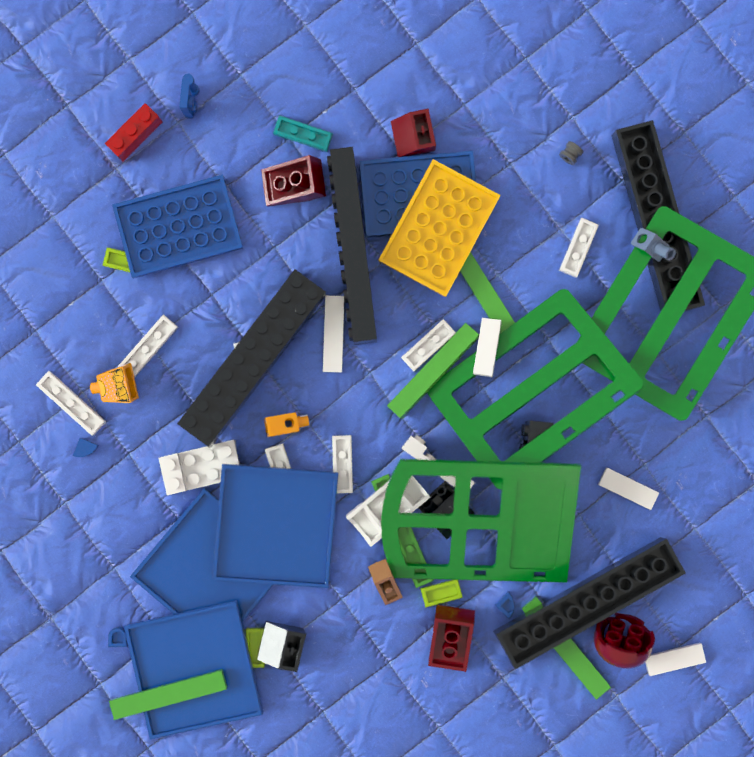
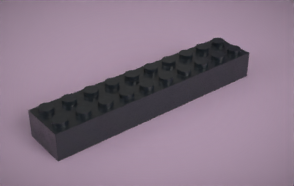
[612,120,705,312]
[327,147,377,345]
[177,270,326,448]
[493,537,686,669]

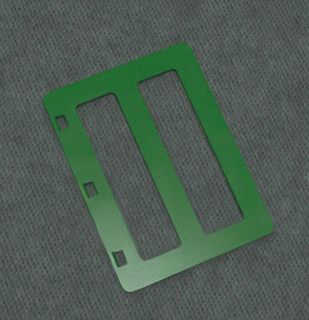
[577,206,754,421]
[427,289,643,490]

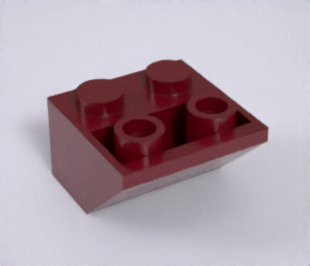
[391,109,436,157]

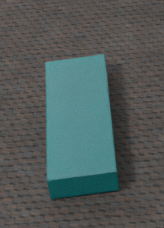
[273,115,333,152]

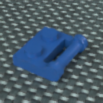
[179,74,200,118]

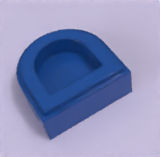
[108,627,128,647]

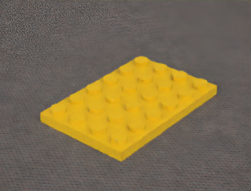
[378,159,501,297]

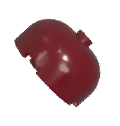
[594,613,655,669]

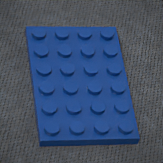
[360,151,476,237]
[112,174,243,279]

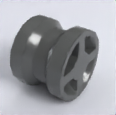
[559,141,583,165]

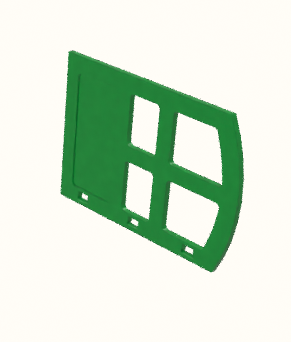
[381,459,581,582]

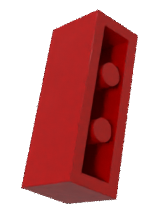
[105,103,163,162]

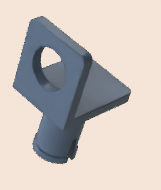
[631,228,676,262]

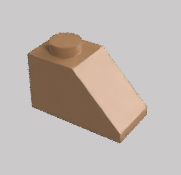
[368,559,403,605]

